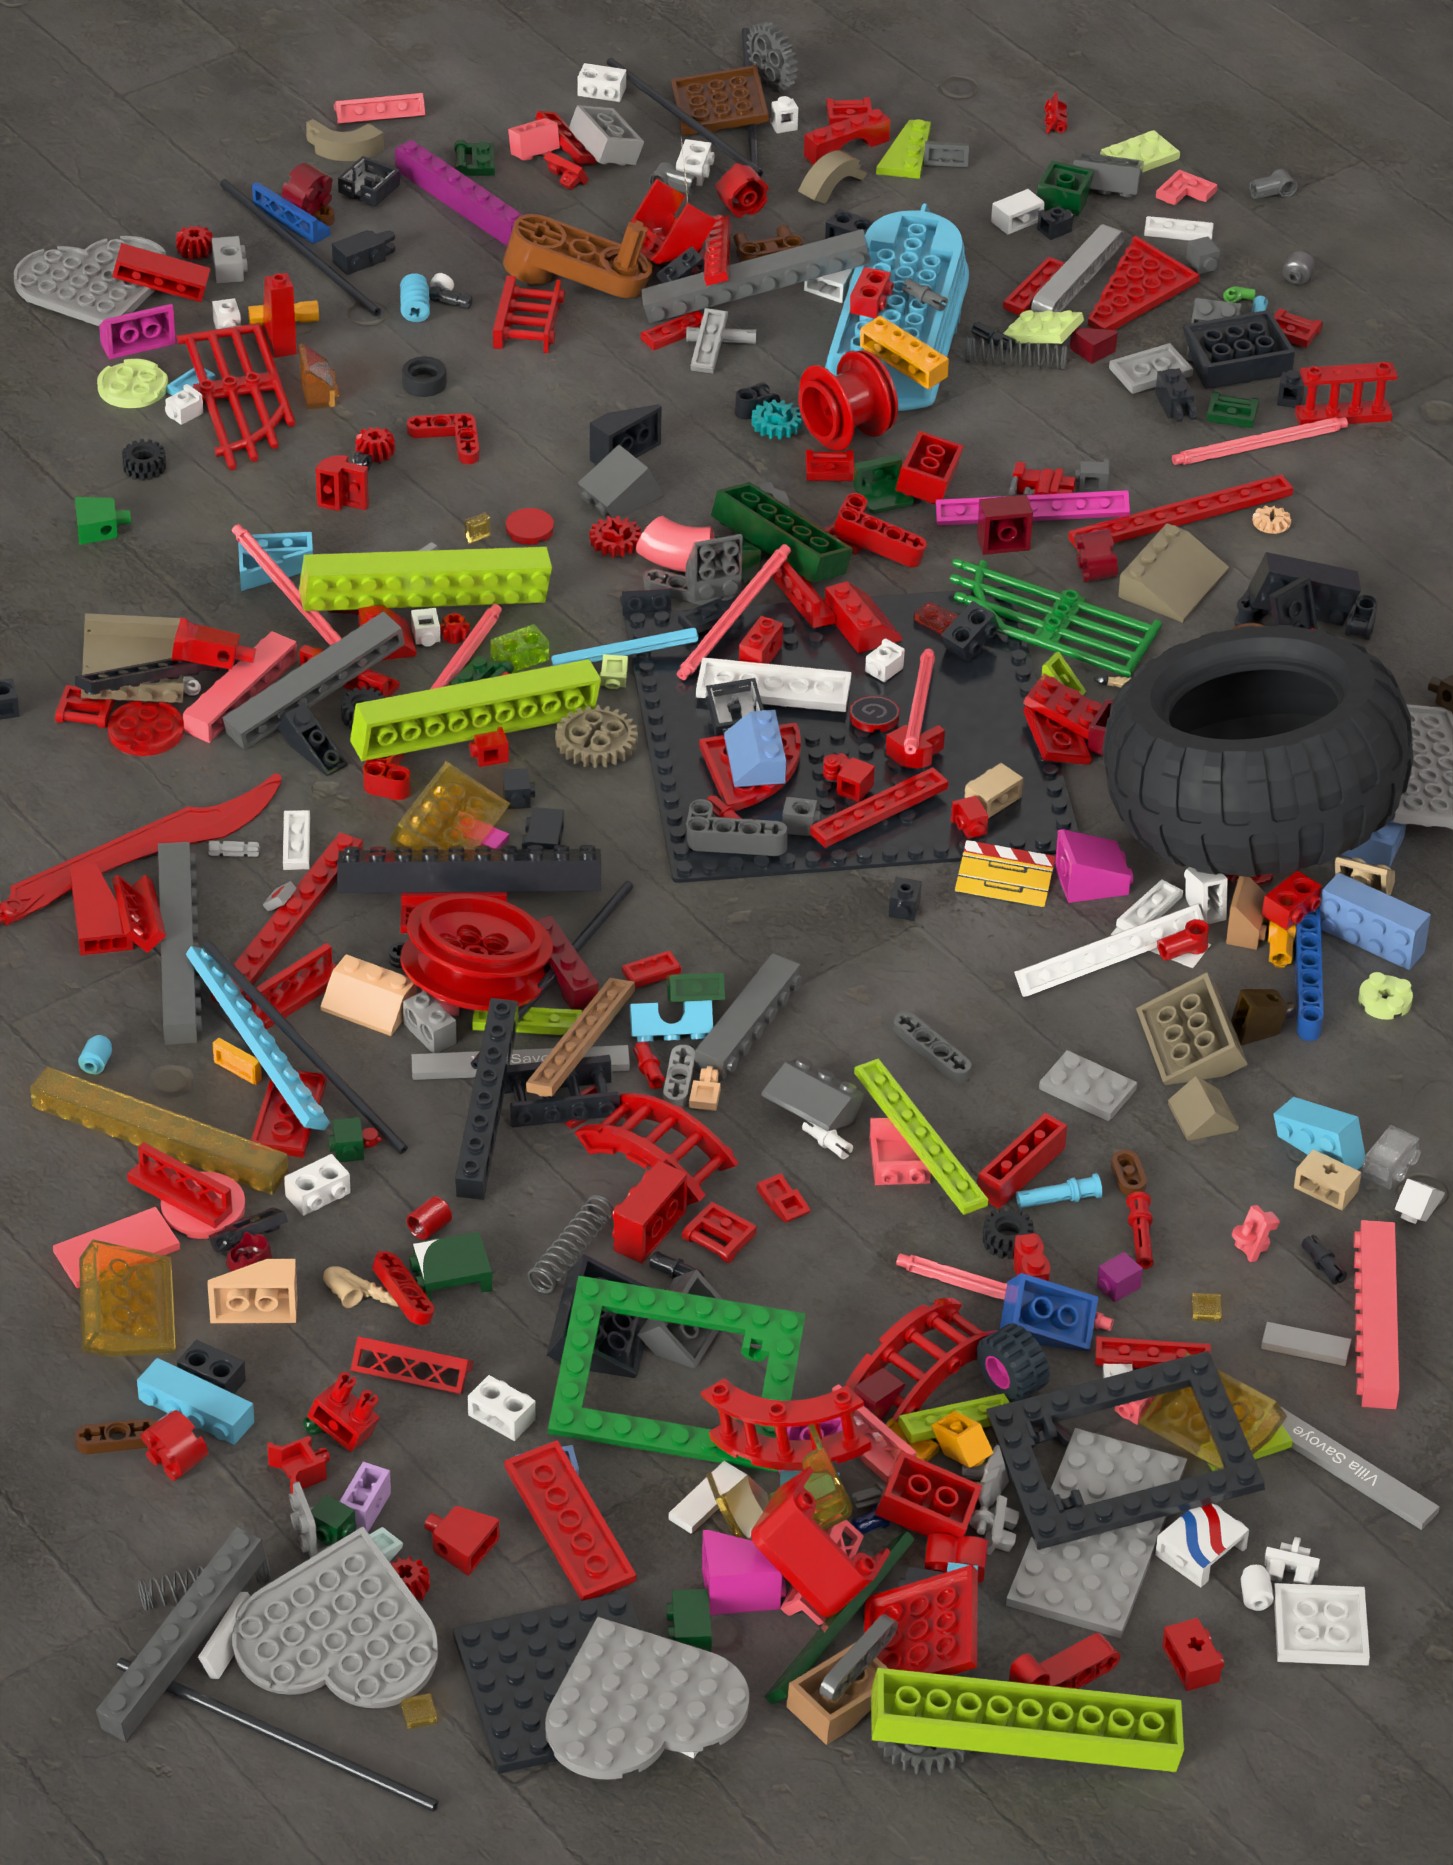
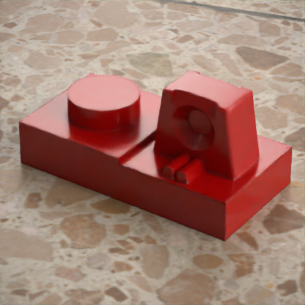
[544,151,589,190]

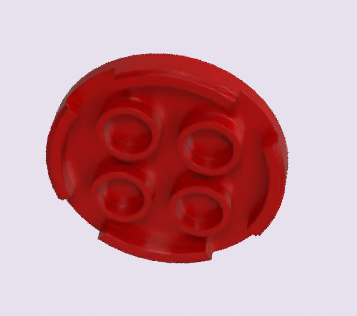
[107,701,184,756]

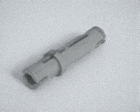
[686,327,756,344]

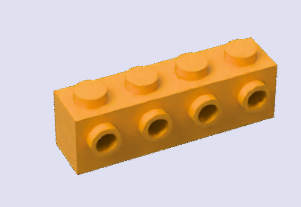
[860,316,949,390]

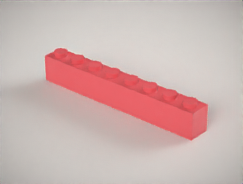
[1353,1220,1399,1409]

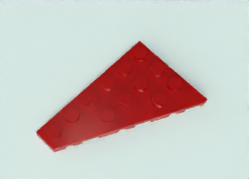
[1087,236,1200,330]

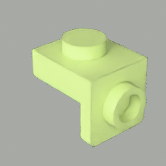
[600,654,628,689]

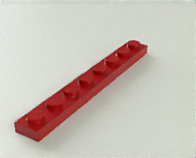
[704,215,731,286]

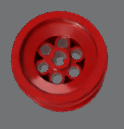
[798,350,898,452]

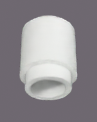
[1240,1565,1274,1611]

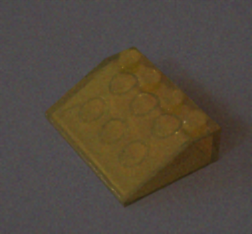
[389,761,510,850]
[79,1239,176,1357]
[1138,1353,1287,1470]

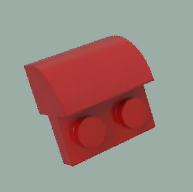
[315,455,369,511]

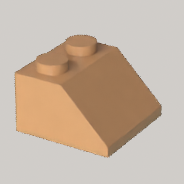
[1226,876,1270,950]

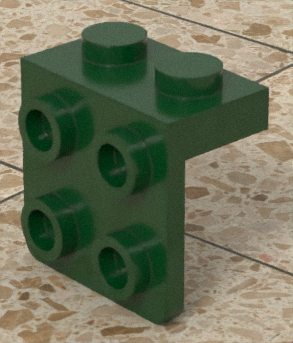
[853,454,914,514]

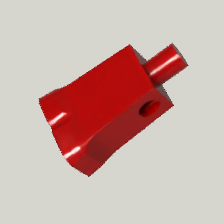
[171,617,256,670]

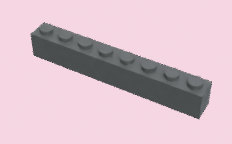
[223,611,405,750]
[96,1527,266,1742]

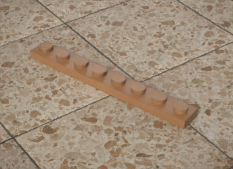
[526,978,635,1097]

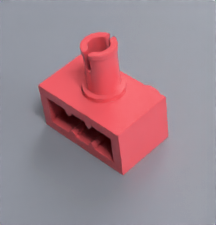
[508,118,560,160]

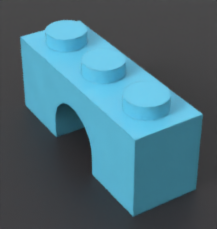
[629,1000,713,1042]

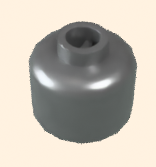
[1282,251,1315,285]

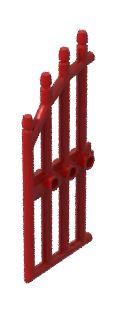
[177,323,295,470]

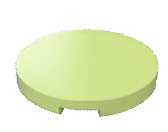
[97,359,168,408]

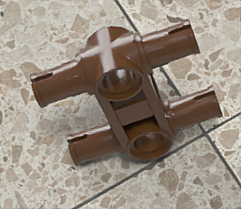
[733,225,803,263]

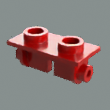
[1044,92,1068,134]

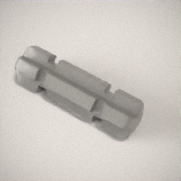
[208,841,260,857]

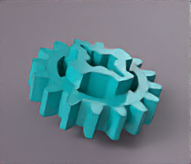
[751,400,802,440]

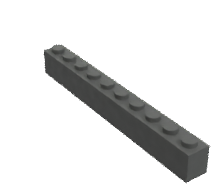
[641,229,871,323]
[158,842,202,1045]

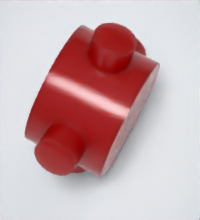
[362,1128,382,1147]

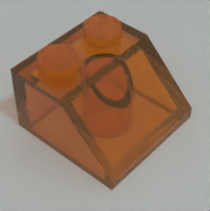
[299,343,339,410]

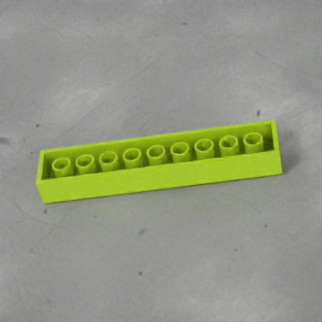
[299,547,552,611]
[350,659,601,761]
[871,1668,1184,1772]

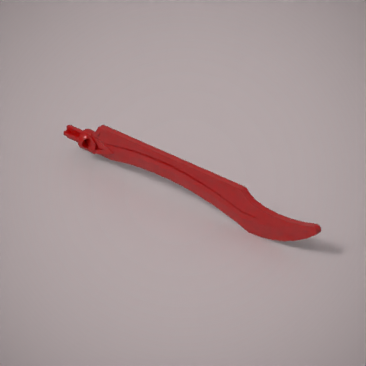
[0,773,281,926]

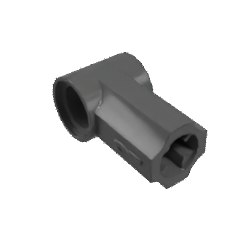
[649,162,697,195]
[1249,169,1298,200]

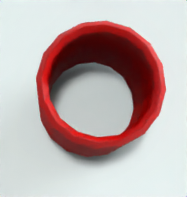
[407,1196,452,1240]

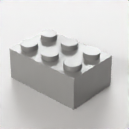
[568,105,644,166]

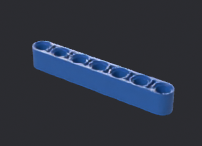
[1294,905,1324,1041]

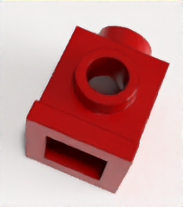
[469,727,509,767]
[951,796,988,839]

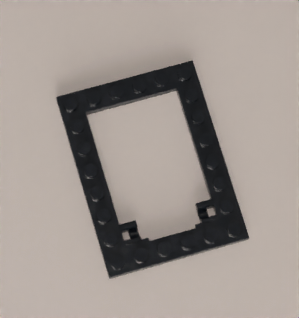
[986,1351,1265,1550]

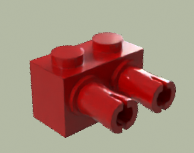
[307,1372,380,1452]

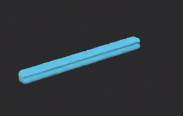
[551,628,698,666]

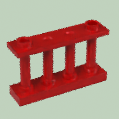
[493,275,565,353]
[1295,362,1398,425]

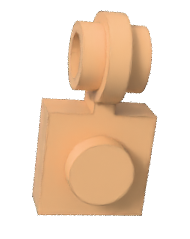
[689,1066,721,1111]

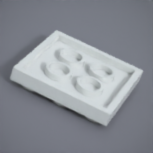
[1274,1583,1370,1665]

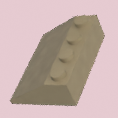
[1118,523,1229,623]
[1136,973,1248,1085]

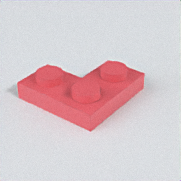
[1156,170,1217,205]

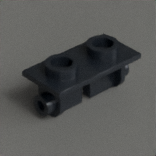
[620,588,672,616]

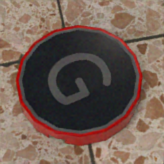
[850,696,900,733]

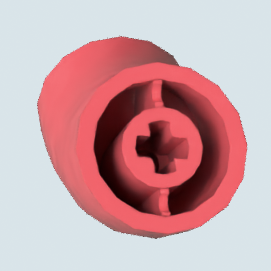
[636,516,715,572]

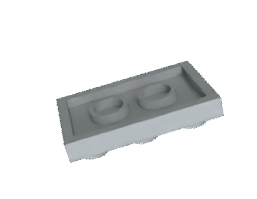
[1109,343,1193,394]
[1039,1050,1137,1122]

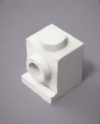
[770,96,798,133]
[165,384,203,425]
[411,608,440,646]
[865,638,905,682]

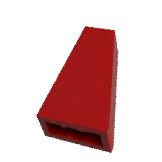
[262,273,297,358]
[70,863,133,956]

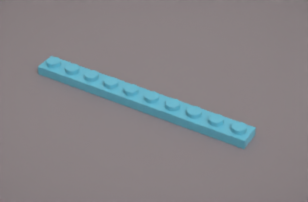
[186,946,330,1131]

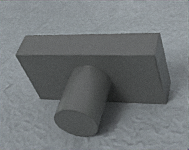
[924,141,969,167]

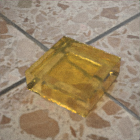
[465,512,490,543]
[1191,1293,1222,1322]
[401,1693,437,1729]

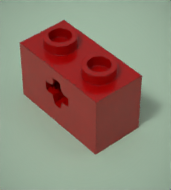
[739,616,783,664]
[1162,1618,1224,1691]

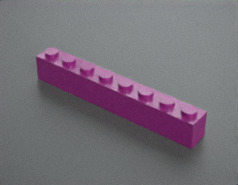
[395,140,523,246]

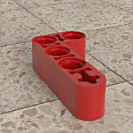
[833,493,927,567]
[363,753,411,800]
[1009,1633,1121,1689]

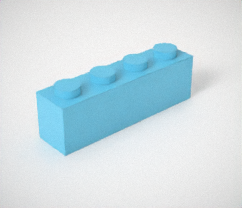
[137,1358,254,1445]

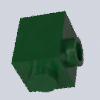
[328,1117,364,1162]
[311,1494,357,1545]

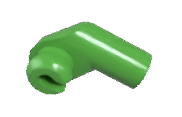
[1223,286,1256,303]

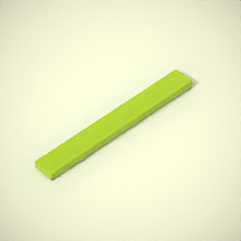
[854,1058,988,1215]

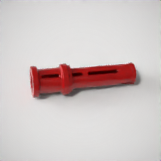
[1126,1191,1154,1269]

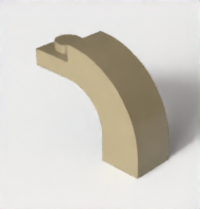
[306,119,384,161]
[798,151,867,204]
[726,1475,769,1541]

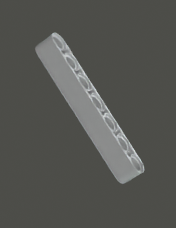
[1031,224,1124,312]

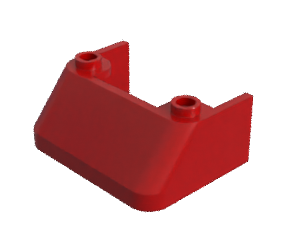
[624,178,717,264]
[751,1466,890,1618]

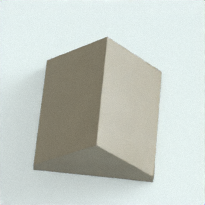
[1168,1076,1239,1141]

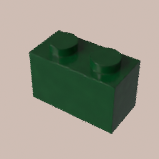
[666,1589,712,1652]

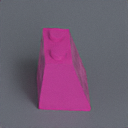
[1055,829,1133,903]
[702,1530,786,1615]

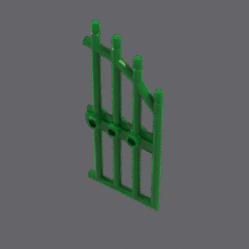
[950,558,1162,677]

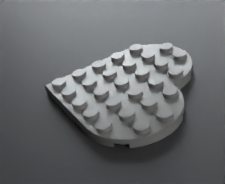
[14,236,166,326]
[232,1527,438,1708]
[545,1617,749,1780]

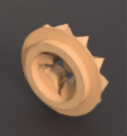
[1252,505,1291,534]

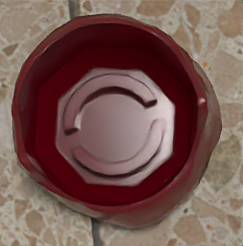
[226,1232,273,1271]

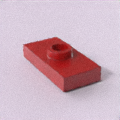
[622,950,681,989]

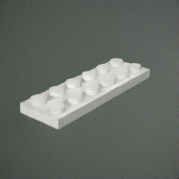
[696,658,851,712]

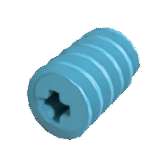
[400,273,430,322]

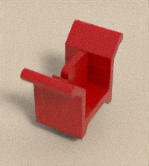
[267,1436,330,1493]

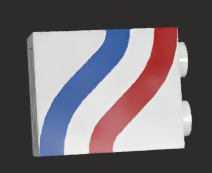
[1155,1504,1249,1588]

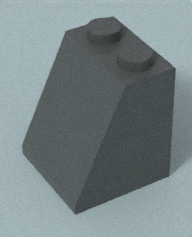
[578,445,663,518]

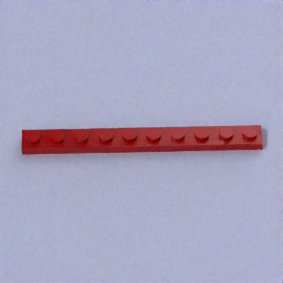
[1068,474,1293,552]
[211,832,363,1003]

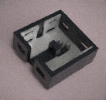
[338,156,400,206]
[705,678,764,736]

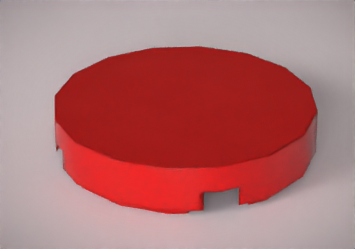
[506,508,554,545]

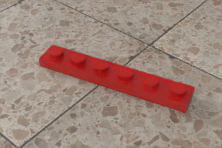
[810,767,949,848]

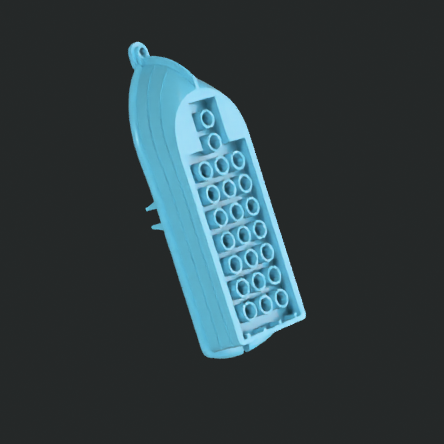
[825,203,969,411]

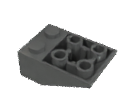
[1185,298,1241,362]
[685,534,743,602]

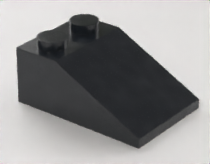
[590,404,662,465]

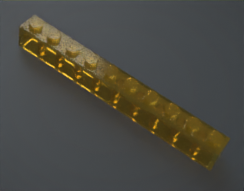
[30,1066,288,1195]

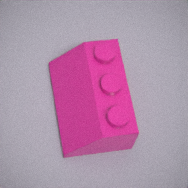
[99,304,176,359]

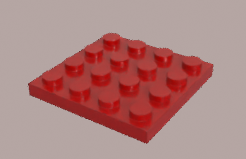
[864,1565,978,1676]

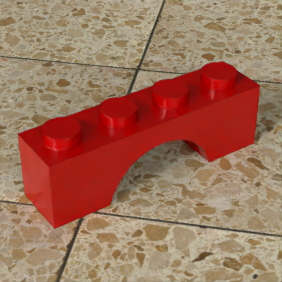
[804,109,890,165]

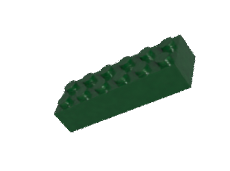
[711,482,853,583]

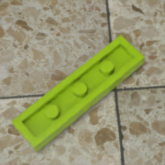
[473,1007,582,1035]
[898,1393,1010,1443]

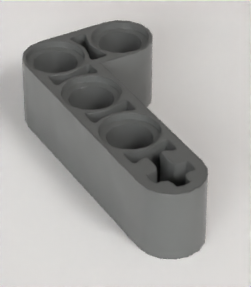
[686,799,787,856]

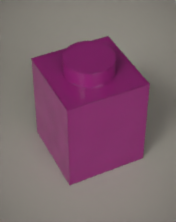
[1097,1252,1143,1302]

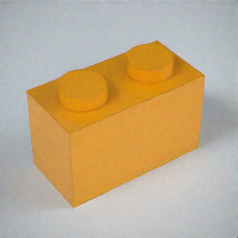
[931,1411,993,1468]

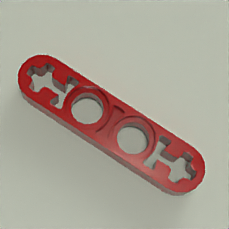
[372,1251,435,1325]

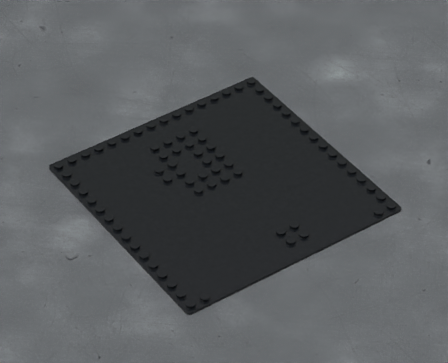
[624,587,1079,883]

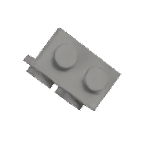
[289,1482,332,1558]

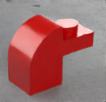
[886,725,945,768]

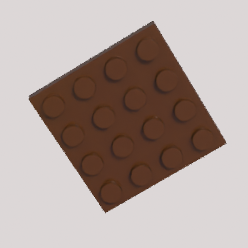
[671,65,769,136]

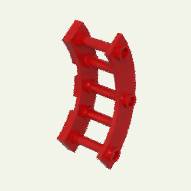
[574,1093,739,1205]
[846,1298,996,1421]
[700,1378,872,1470]

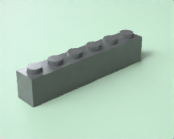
[694,953,802,1081]

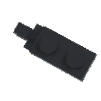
[678,596,745,634]
[209,1207,288,1253]

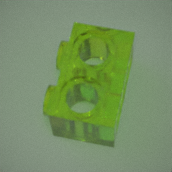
[491,624,549,673]

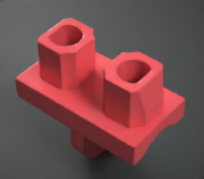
[1232,1205,1280,1262]

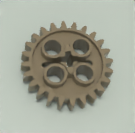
[555,705,638,768]

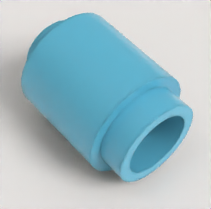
[78,1035,112,1074]

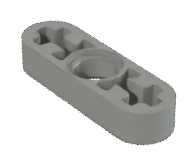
[663,1045,695,1108]

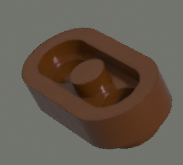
[1111,1150,1147,1196]

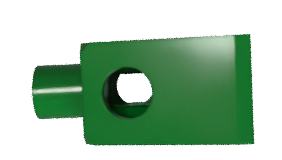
[75,497,131,545]

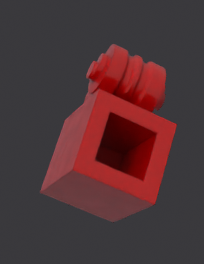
[823,753,875,802]

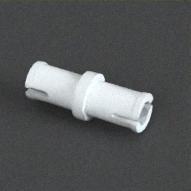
[802,1121,853,1159]

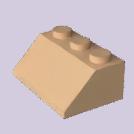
[321,954,417,1036]

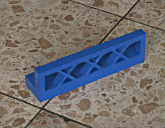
[252,182,330,244]

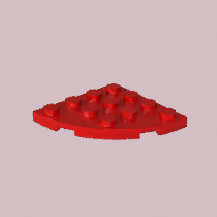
[699,722,801,811]

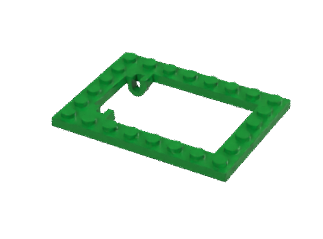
[548,1276,806,1472]

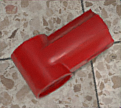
[1157,919,1209,961]

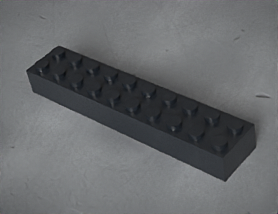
[337,845,601,893]

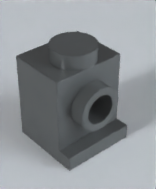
[1074,459,1109,492]

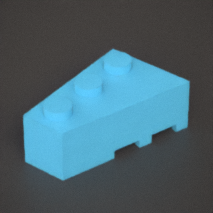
[238,532,313,591]
[1273,1097,1367,1170]

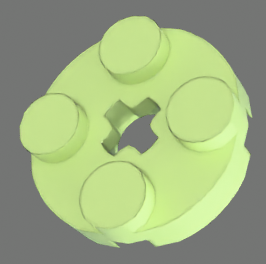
[1358,972,1413,1020]

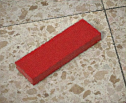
[641,310,703,351]

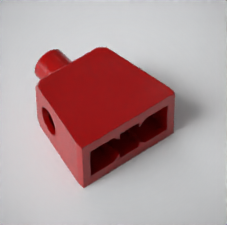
[424,1506,500,1576]

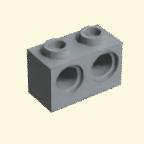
[403,991,456,1053]

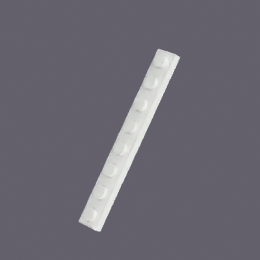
[1014,904,1204,997]

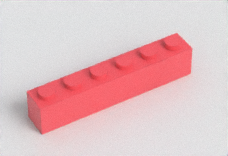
[183,631,297,743]

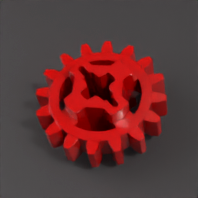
[589,516,642,558]

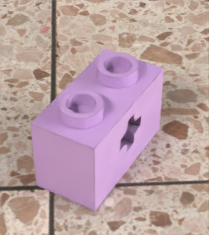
[339,1462,391,1532]

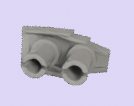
[962,1445,1009,1508]

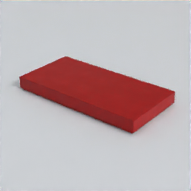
[249,1070,327,1158]

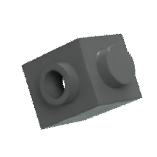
[1186,236,1220,274]

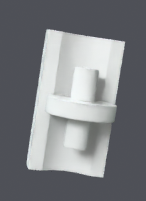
[1265,1537,1320,1585]

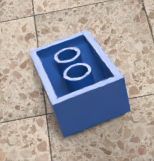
[1000,1273,1098,1351]

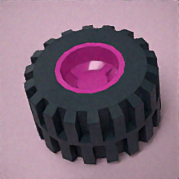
[976,1323,1050,1402]

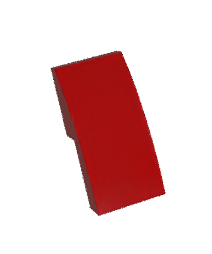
[756,1173,811,1223]

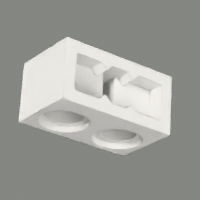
[578,63,626,102]
[676,139,715,186]
[284,1154,350,1216]
[468,1375,536,1441]

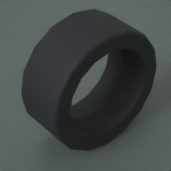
[402,356,447,397]

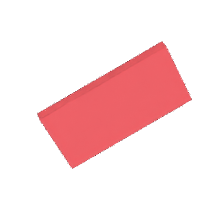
[53,1207,180,1289]

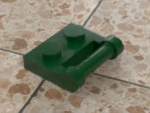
[454,139,495,176]
[1206,392,1259,428]
[449,656,514,686]

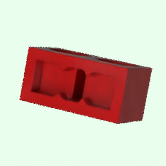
[850,267,894,318]
[1262,870,1322,931]

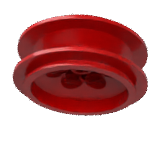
[400,894,553,1011]

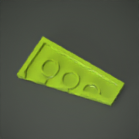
[876,119,931,179]

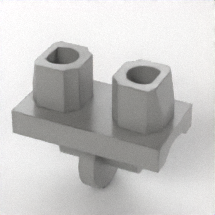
[970,1495,1019,1555]

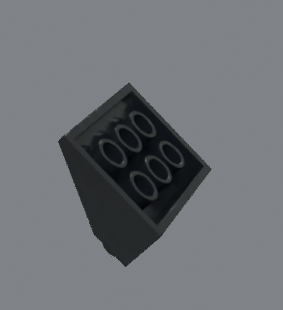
[1183,310,1295,389]
[546,1254,648,1378]

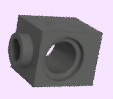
[782,797,821,837]

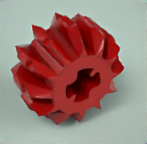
[176,225,214,261]
[355,426,395,464]
[389,1556,430,1601]

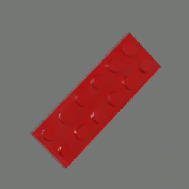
[504,1440,637,1601]

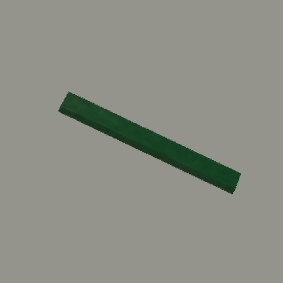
[764,1531,914,1704]

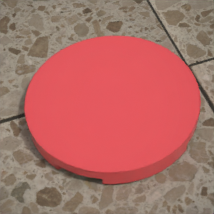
[161,1172,245,1239]

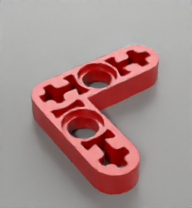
[407,413,479,464]

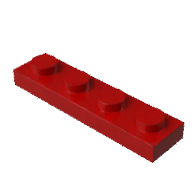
[535,111,596,165]
[1003,257,1065,315]
[1095,1337,1211,1368]

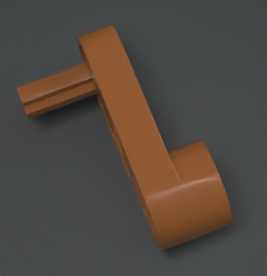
[503,214,652,298]

